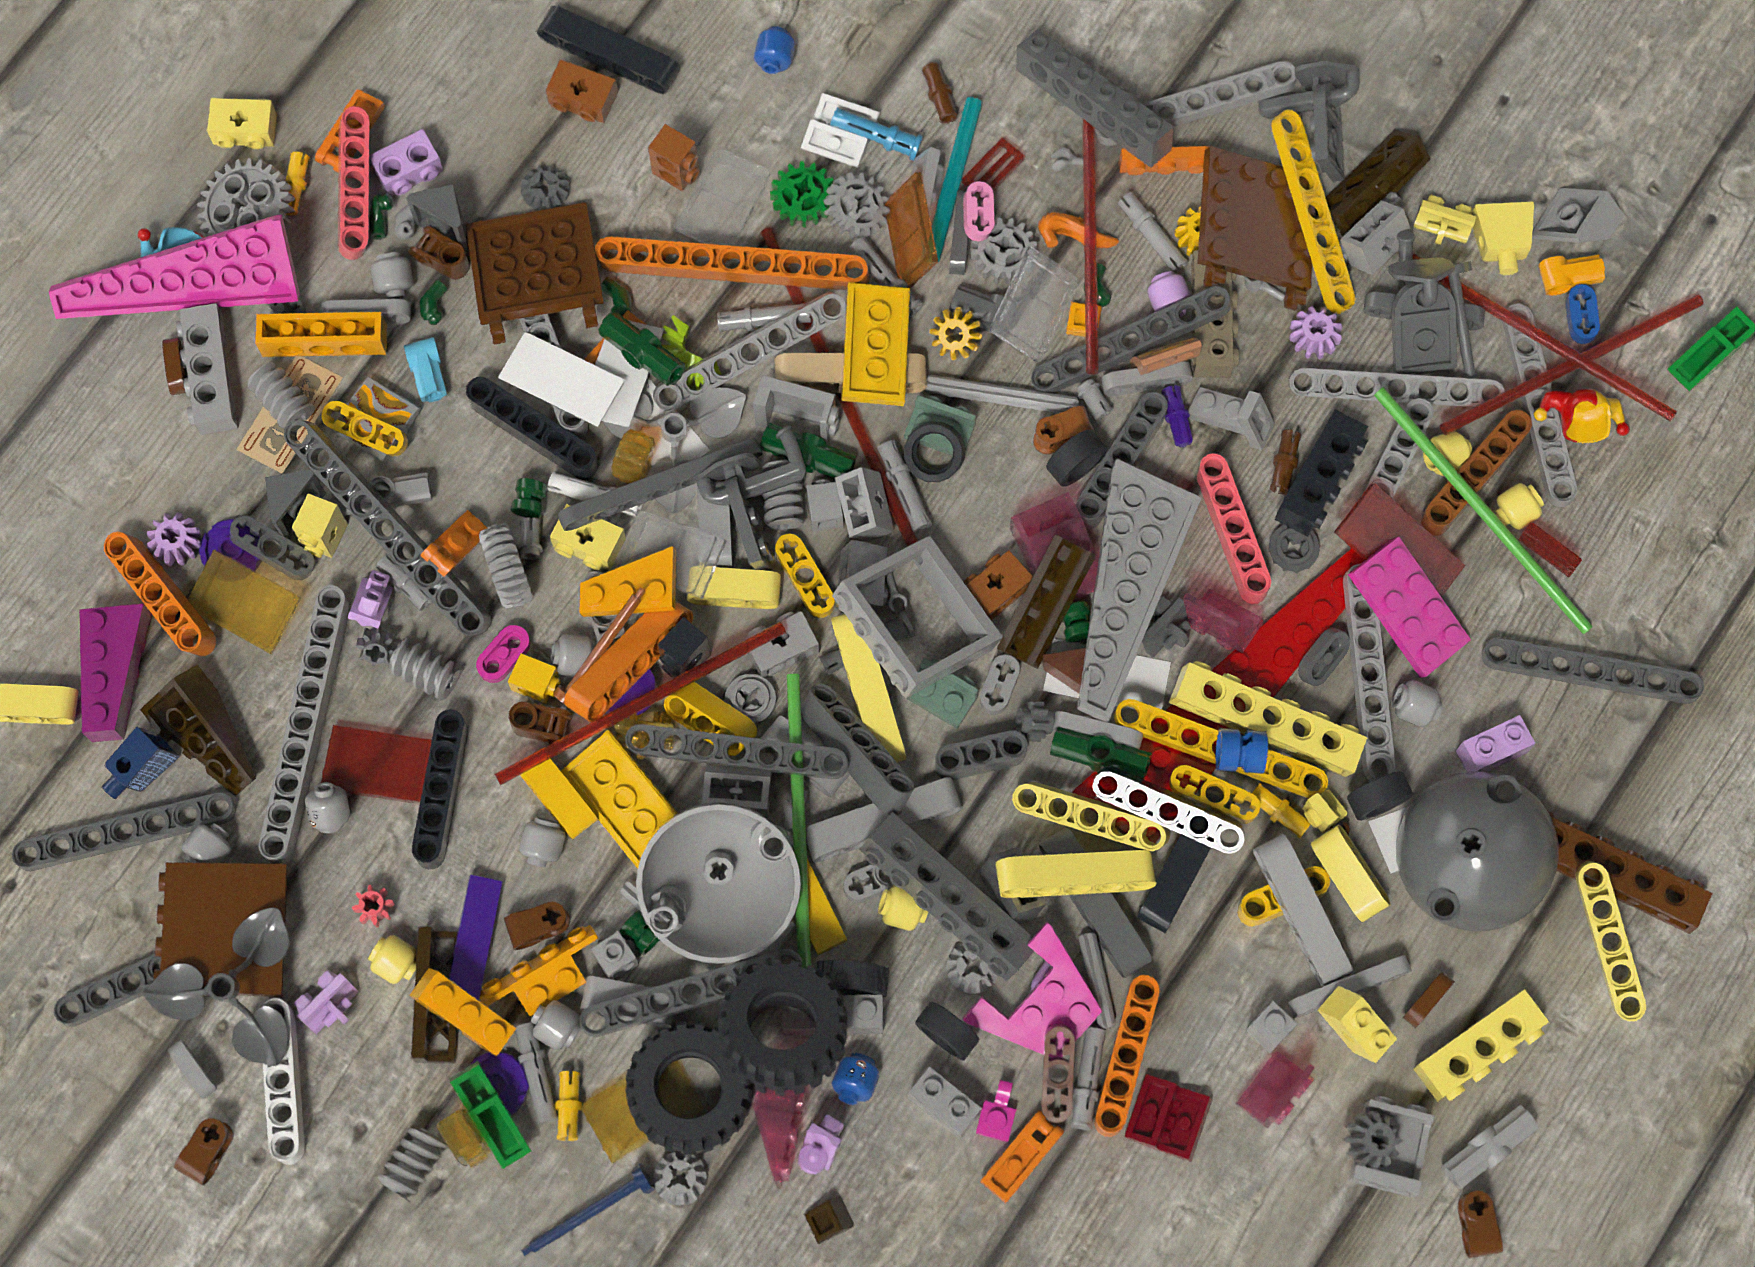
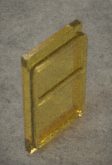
[188,550,301,654]
[582,1060,705,1164]

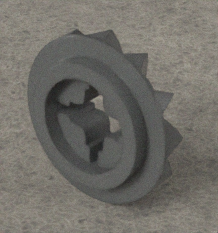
[521,164,569,211]
[1268,525,1320,573]

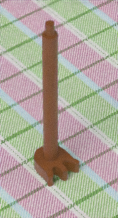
[553,588,645,704]

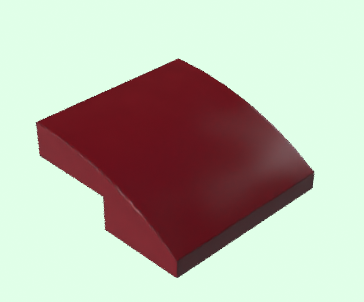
[1124,1074,1213,1162]

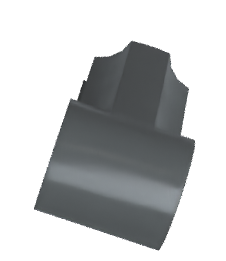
[950,285,1016,335]

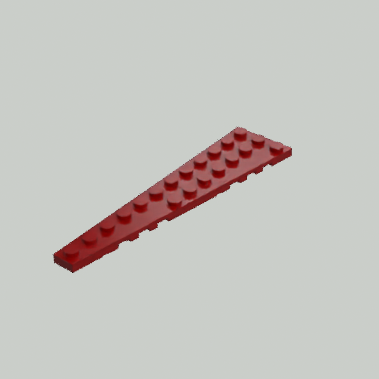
[1072,544,1371,850]

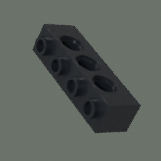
[1274,409,1369,537]

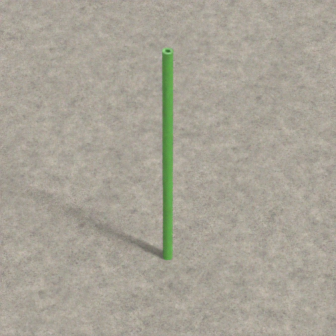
[1374,387,1593,634]
[787,674,811,969]

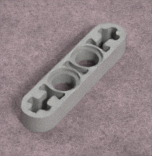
[1288,955,1412,1018]

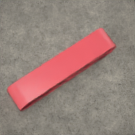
[338,106,369,260]
[1197,453,1271,604]

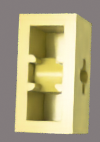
[207,98,277,149]
[292,494,348,558]
[550,504,626,571]
[1318,986,1397,1063]

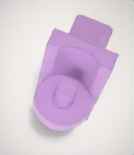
[348,570,393,629]
[294,970,359,1034]
[798,1115,844,1174]

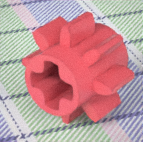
[352,885,395,928]

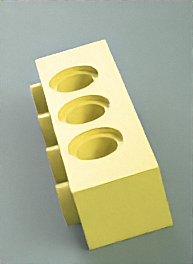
[1414,989,1549,1102]

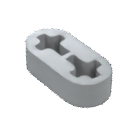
[980,655,1020,715]
[167,1039,218,1099]

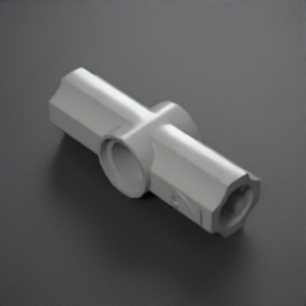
[333,473,432,516]
[1442,1105,1539,1190]

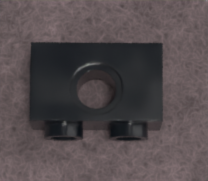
[657,617,711,681]

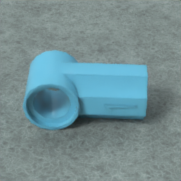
[404,337,447,402]

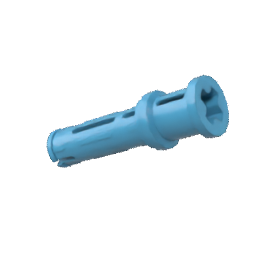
[830,107,923,161]

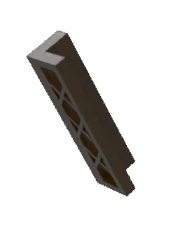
[1315,129,1431,237]
[996,534,1096,669]
[411,926,458,1064]

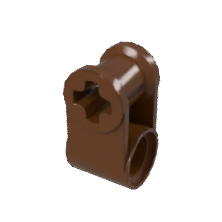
[408,226,470,280]
[508,702,573,746]
[504,901,570,950]
[174,1118,233,1186]
[1457,1191,1503,1259]

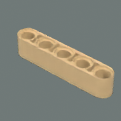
[774,353,927,393]

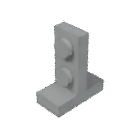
[1188,387,1275,450]

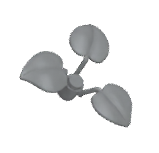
[603,388,746,514]

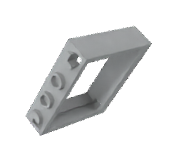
[832,535,1003,699]

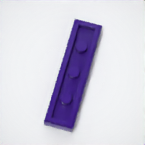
[448,875,502,1001]

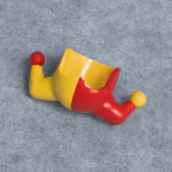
[1534,388,1630,443]

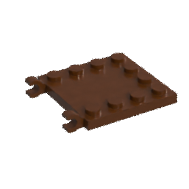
[1197,146,1315,310]
[466,203,604,345]

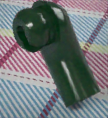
[1083,262,1111,307]
[419,280,448,325]

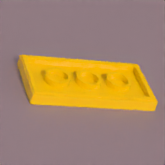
[841,282,910,406]
[561,730,678,869]

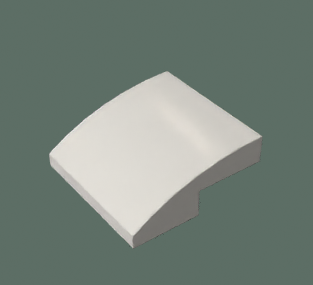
[801,93,880,168]

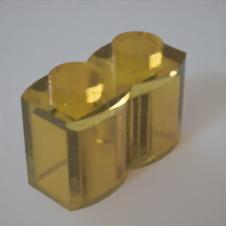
[436,1109,490,1168]

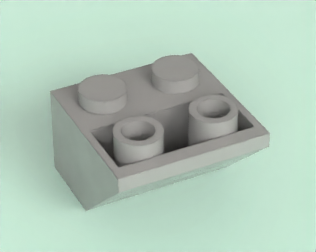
[702,748,774,818]

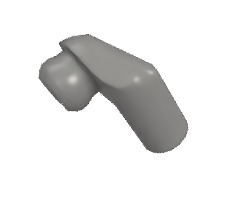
[394,205,415,240]

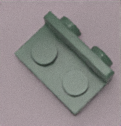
[904,395,976,456]
[903,658,979,729]

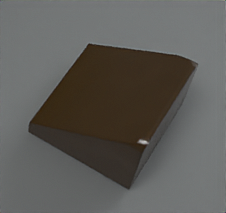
[804,1197,854,1244]

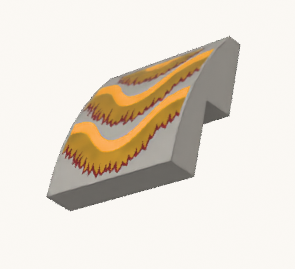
[332,377,421,462]

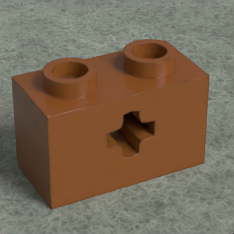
[546,59,618,123]
[963,550,1033,621]

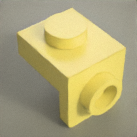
[1302,790,1348,834]

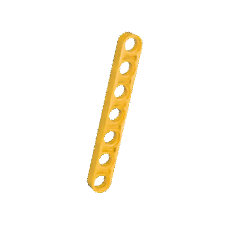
[1271,110,1355,314]
[1114,699,1328,798]

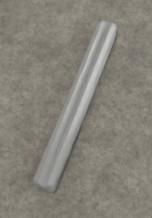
[925,375,1079,413]

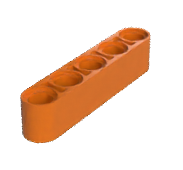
[104,531,216,656]
[564,601,694,722]
[1094,975,1160,1137]

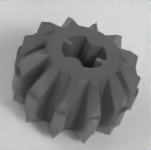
[1342,1111,1403,1169]

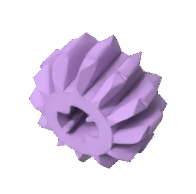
[1289,306,1342,360]
[147,512,201,567]

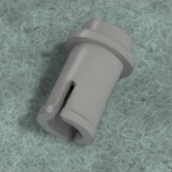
[1077,379,1113,421]
[517,518,543,560]

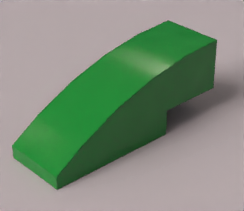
[1667,306,1755,392]
[449,1061,532,1169]

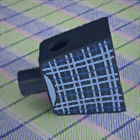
[101,726,180,799]

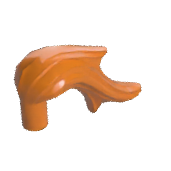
[1038,212,1119,248]

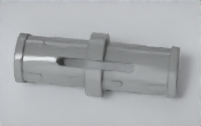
[376,554,432,611]

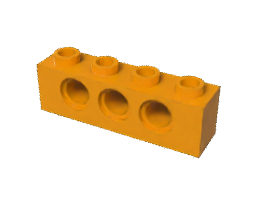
[255,312,387,357]

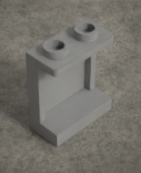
[753,375,840,443]
[1348,1096,1435,1198]

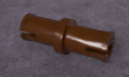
[922,62,958,124]
[1270,429,1302,494]

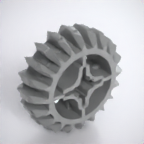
[479,523,533,609]

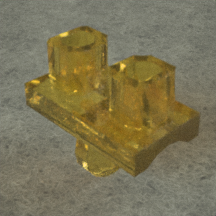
[615,711,674,760]

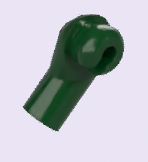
[369,193,393,240]
[601,277,632,316]

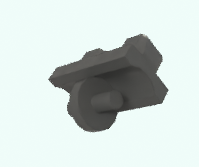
[1142,597,1191,658]

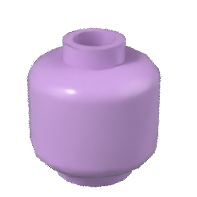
[1147,271,1192,318]

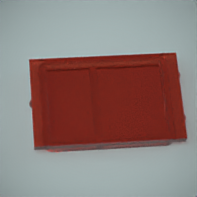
[321,725,432,803]

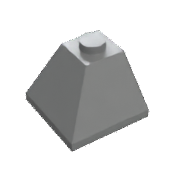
[1532,188,1624,243]

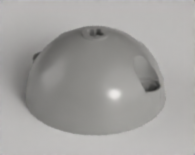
[636,802,801,963]

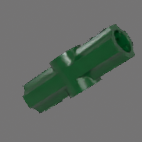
[598,312,686,386]
[759,423,856,479]
[1050,727,1152,779]

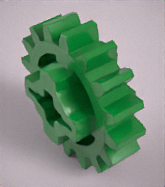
[770,161,834,228]

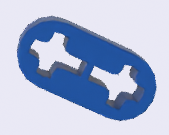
[1565,284,1600,344]

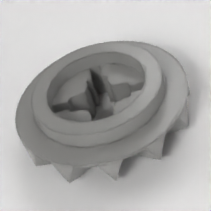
[725,674,776,723]
[947,944,998,994]
[653,1151,707,1205]

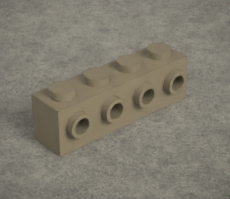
[1191,251,1239,378]

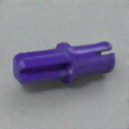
[1161,385,1193,448]

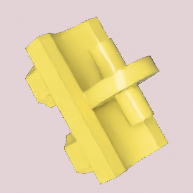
[1414,195,1476,245]

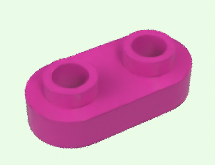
[476,625,530,683]

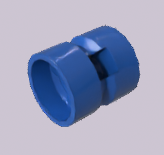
[1215,728,1268,774]

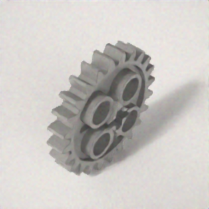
[197,158,295,237]

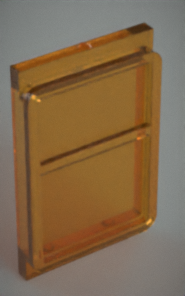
[885,172,938,288]

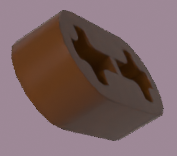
[162,337,187,396]
[1403,971,1455,1029]

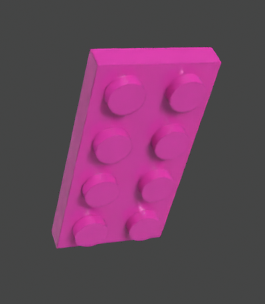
[1348,536,1471,678]

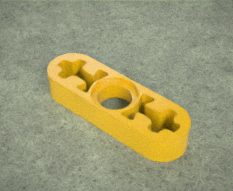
[321,401,408,457]
[775,534,835,618]
[1169,765,1261,824]

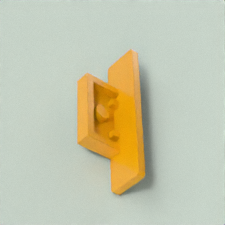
[479,925,599,1017]

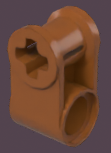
[1033,406,1095,455]

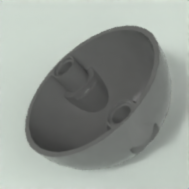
[1396,771,1559,931]

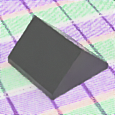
[406,184,469,253]
[265,469,326,540]

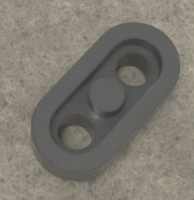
[1298,628,1350,686]

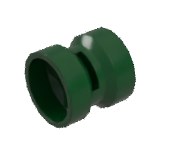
[511,478,548,519]
[1062,601,1091,643]
[619,909,660,956]

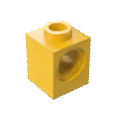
[508,653,561,704]

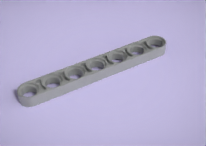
[1095,61,1297,146]
[653,292,846,411]
[1502,304,1577,507]
[1288,368,1505,408]
[1343,564,1396,781]

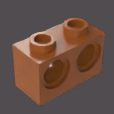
[648,124,700,192]

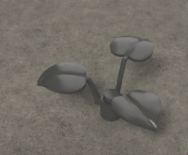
[142,908,289,1066]

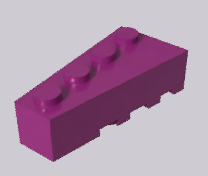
[79,603,152,742]

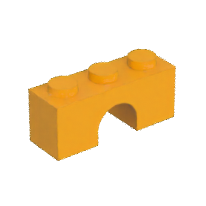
[409,968,516,1056]

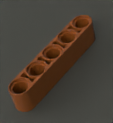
[1421,410,1532,536]

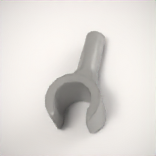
[1051,148,1095,171]
[1245,278,1285,301]
[885,572,908,614]

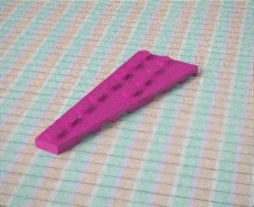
[48,215,300,319]

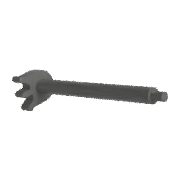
[1448,261,1476,379]

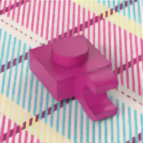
[976,1080,1017,1143]

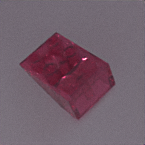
[1010,492,1099,601]
[753,1089,806,1189]

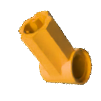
[1539,255,1605,296]

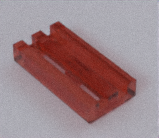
[962,137,1025,200]
[1518,522,1582,578]

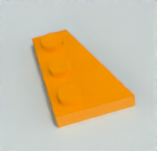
[579,546,676,617]

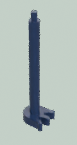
[521,1163,656,1256]

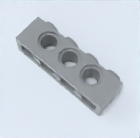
[176,303,238,435]

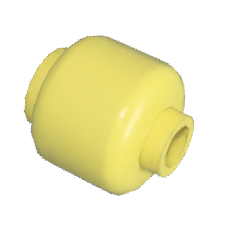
[1423,431,1472,476]
[1495,483,1544,530]
[878,885,928,931]
[367,935,417,984]

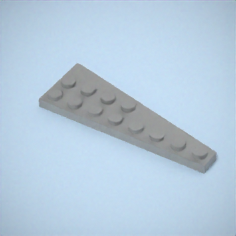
[1077,459,1202,722]

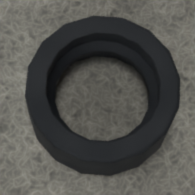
[904,422,965,483]
[1046,430,1107,487]
[1347,771,1413,821]
[915,1002,979,1061]

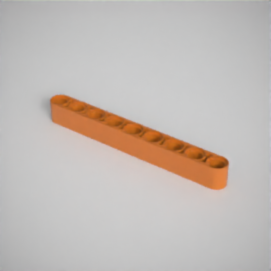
[595,237,870,290]

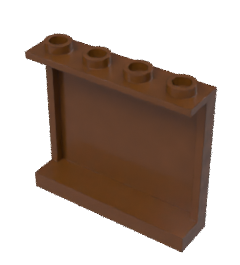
[153,862,288,1000]

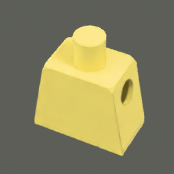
[1472,202,1534,275]

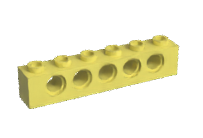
[1169,661,1367,777]

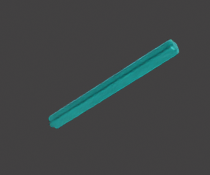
[924,97,982,263]

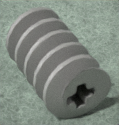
[247,362,315,429]
[761,460,804,530]
[388,637,461,701]
[377,1127,449,1203]

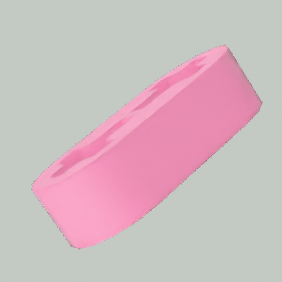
[963,181,994,241]

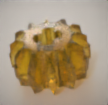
[611,429,655,483]

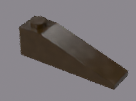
[140,664,256,796]

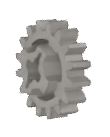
[823,172,890,239]
[971,217,1037,284]

